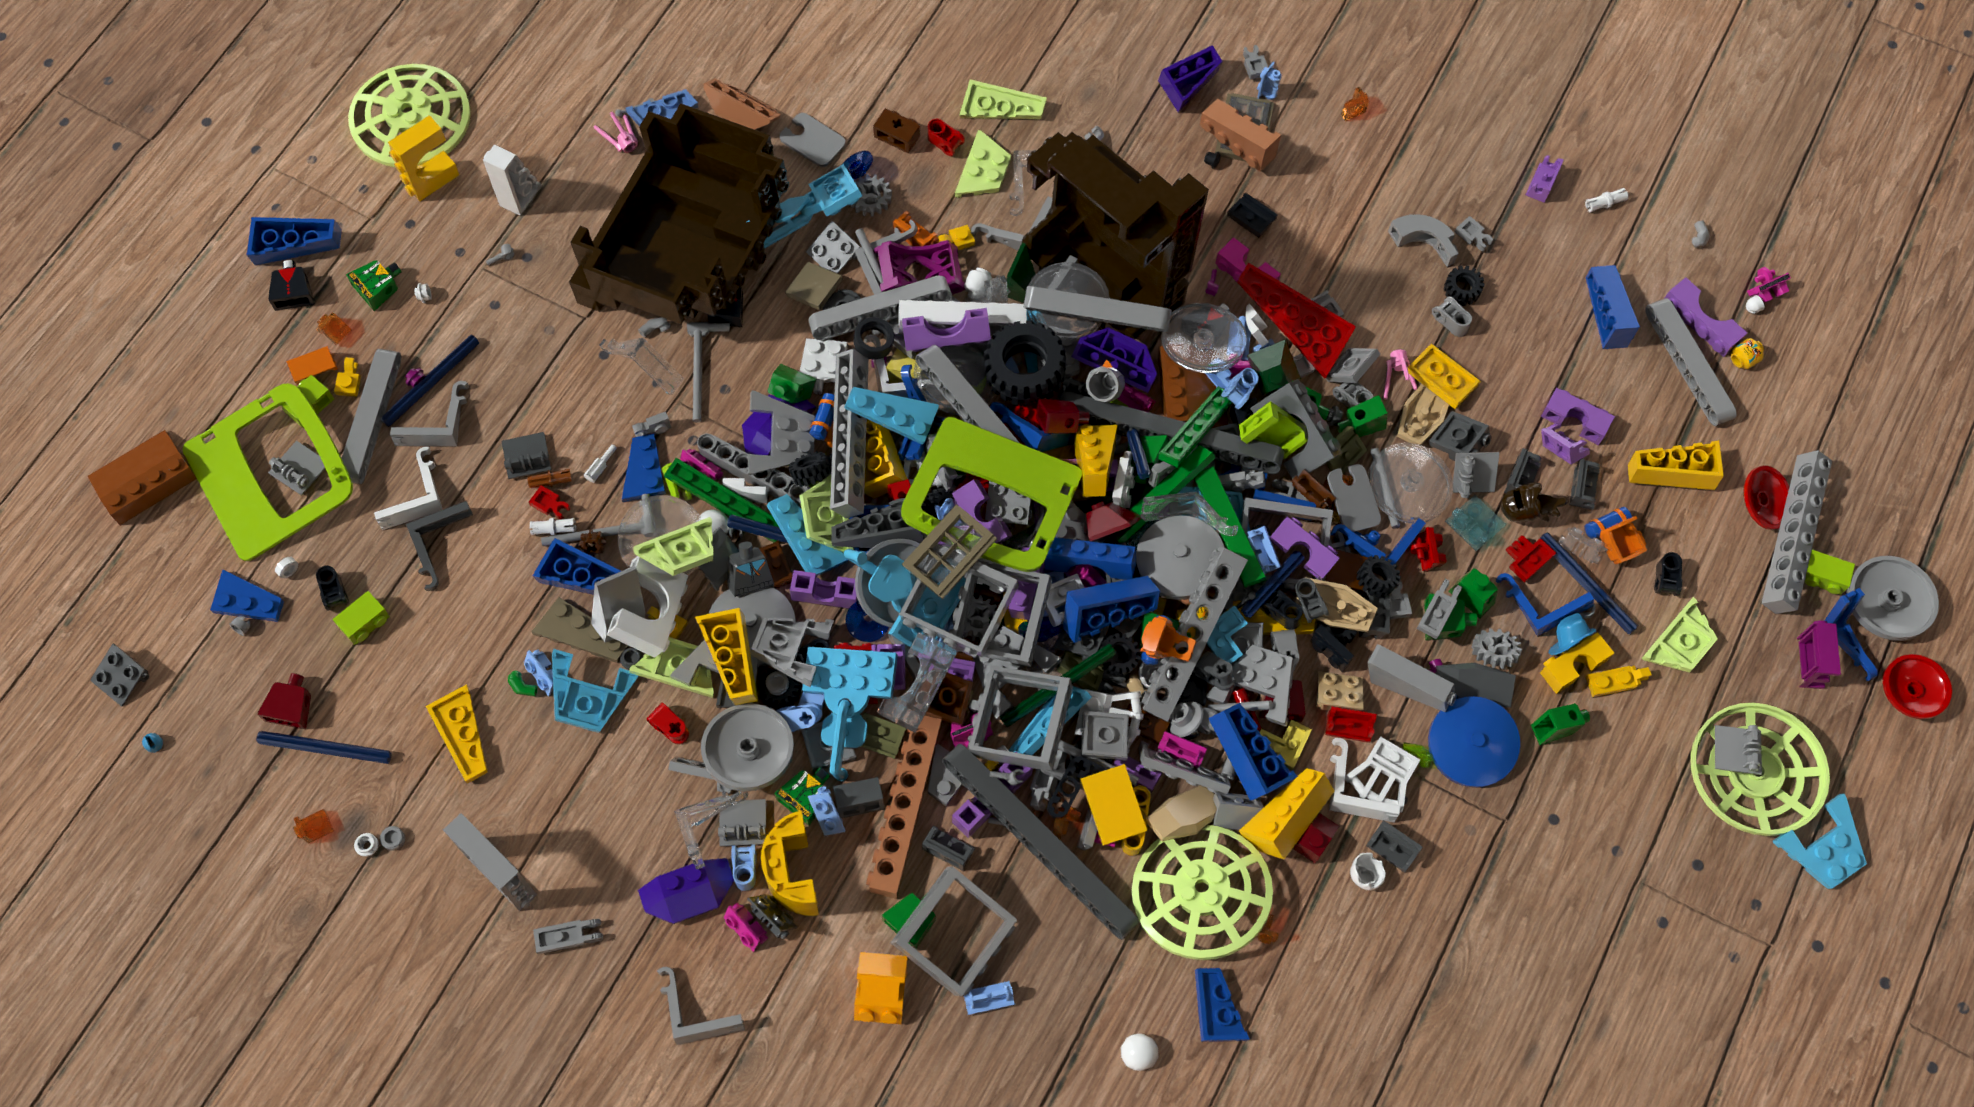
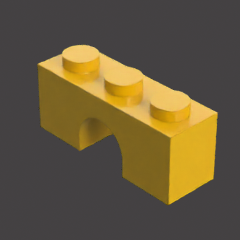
[1540,632,1614,694]

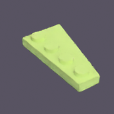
[959,80,1047,119]

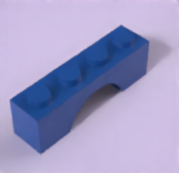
[1044,537,1136,580]

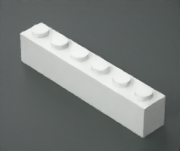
[898,300,1027,336]

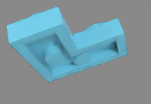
[1206,606,1248,663]

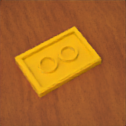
[1407,343,1481,409]
[1080,764,1147,845]

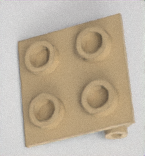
[1316,671,1364,711]

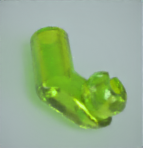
[1402,742,1433,768]

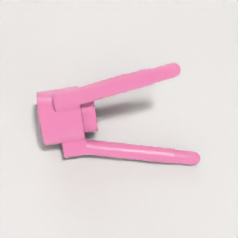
[594,112,638,153]
[1383,349,1418,400]

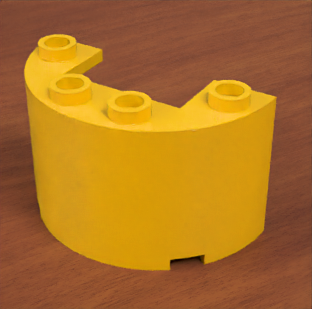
[761,810,819,916]

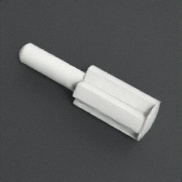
[584,445,617,483]

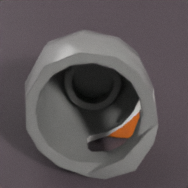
[1086,360,1125,403]

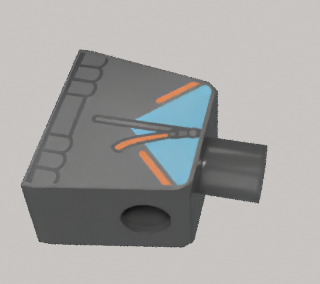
[727,542,774,597]

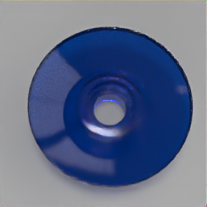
[842,151,873,180]
[845,601,889,642]
[1018,617,1063,642]

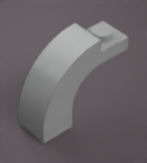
[1388,214,1458,267]

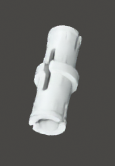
[1585,188,1628,212]
[530,518,576,535]

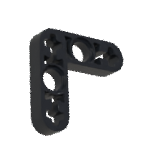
[1047,756,1107,819]

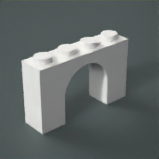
[607,556,688,658]

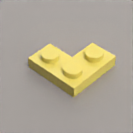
[1260,720,1312,771]

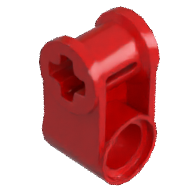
[927,119,965,156]
[646,702,689,745]

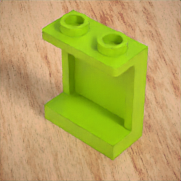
[1239,401,1308,459]

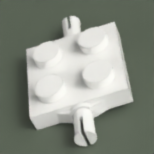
[800,337,848,395]
[1112,451,1135,509]

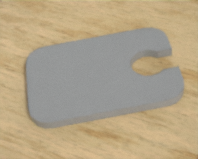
[780,113,845,167]
[1327,464,1381,532]

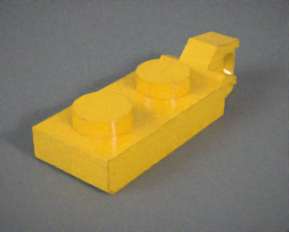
[1585,666,1652,698]

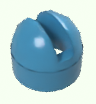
[142,733,163,753]

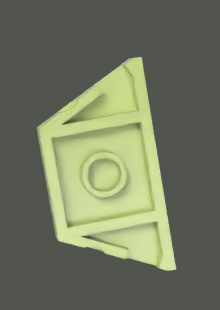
[955,130,1011,198]
[800,474,853,553]
[633,517,714,576]
[1642,597,1718,673]
[629,637,714,698]

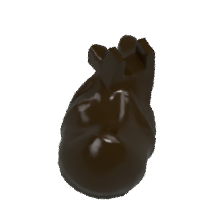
[1501,483,1568,522]

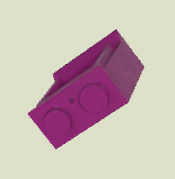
[1797,620,1841,689]

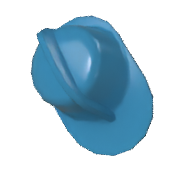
[1548,613,1596,655]

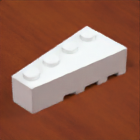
[483,145,542,216]

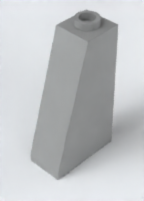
[1368,644,1457,712]

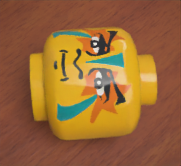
[1731,338,1764,369]

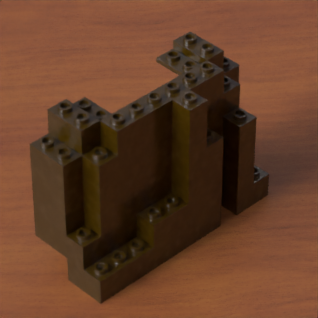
[569,103,789,325]
[1022,132,1209,340]

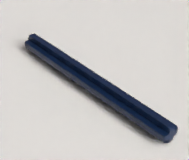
[380,335,479,427]
[1540,532,1638,634]
[256,731,392,764]

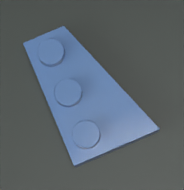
[626,89,699,126]

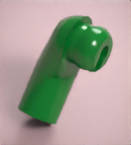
[508,670,538,697]

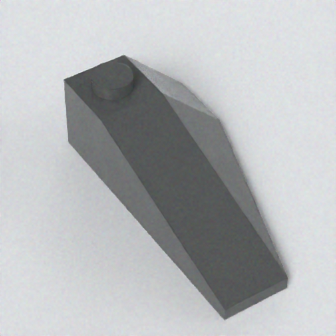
[831,498,924,548]

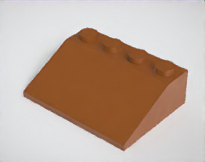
[1158,345,1228,429]
[88,430,197,525]

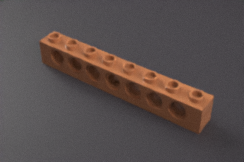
[866,713,942,899]

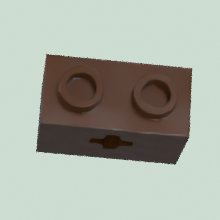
[873,108,920,154]

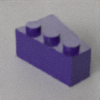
[1158,45,1223,112]

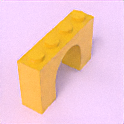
[388,115,460,202]

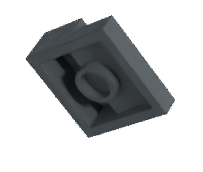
[1429,411,1491,461]

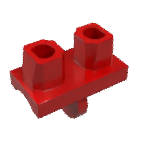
[1410,527,1447,572]

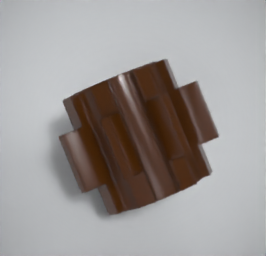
[578,529,606,558]

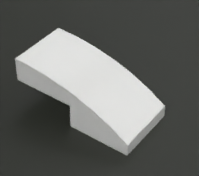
[1246,304,1269,347]
[723,478,768,503]

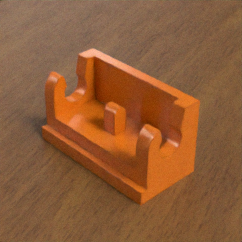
[893,211,939,247]
[286,346,338,385]

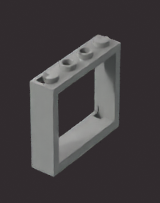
[1238,498,1333,590]
[899,544,1019,658]
[949,560,1052,667]
[967,665,1073,771]
[443,813,537,911]
[890,866,1017,996]

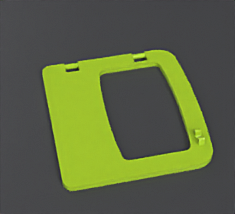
[182,384,353,561]
[901,417,1082,572]

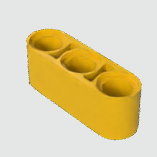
[1121,786,1151,856]

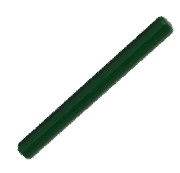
[1001,644,1116,727]

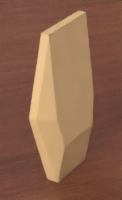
[1397,384,1449,448]
[1295,577,1378,632]
[1146,785,1217,841]

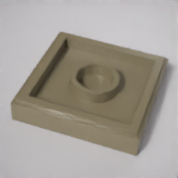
[785,262,843,310]

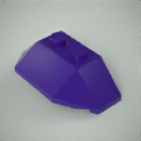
[1071,327,1157,393]
[742,395,816,456]
[638,858,734,924]

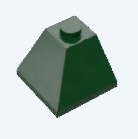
[1006,243,1037,303]
[1246,340,1301,395]

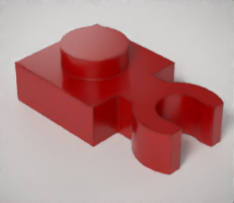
[529,485,570,520]

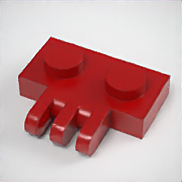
[1506,535,1556,583]

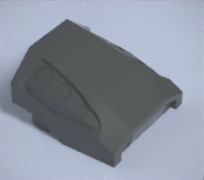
[698,527,739,591]

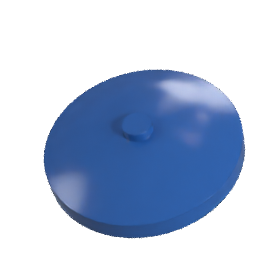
[1428,696,1520,788]

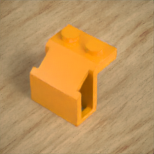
[854,952,908,1025]

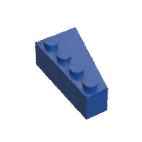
[247,217,342,265]
[1585,265,1640,349]
[533,538,621,595]
[1063,576,1160,643]
[1208,703,1298,801]

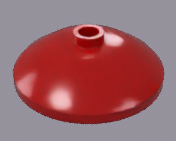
[1743,465,1789,530]
[1883,654,1952,719]

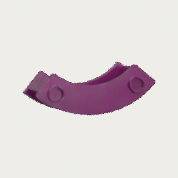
[874,240,965,295]

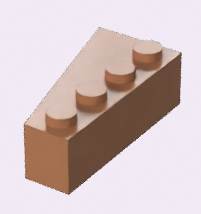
[1200,99,1281,172]

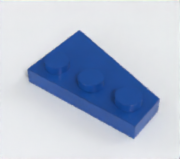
[622,434,666,503]
[210,569,284,622]
[1195,968,1250,1042]

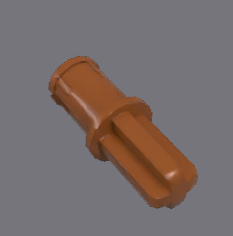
[527,468,572,488]

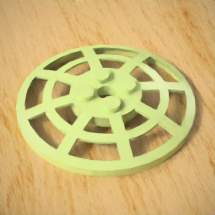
[348,64,471,167]
[1691,703,1830,836]
[1132,825,1273,960]

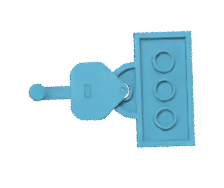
[746,164,862,248]
[844,549,966,657]
[802,647,898,781]

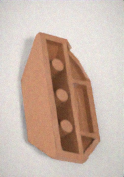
[703,78,781,129]

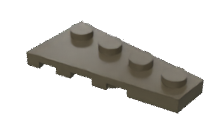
[532,597,631,663]

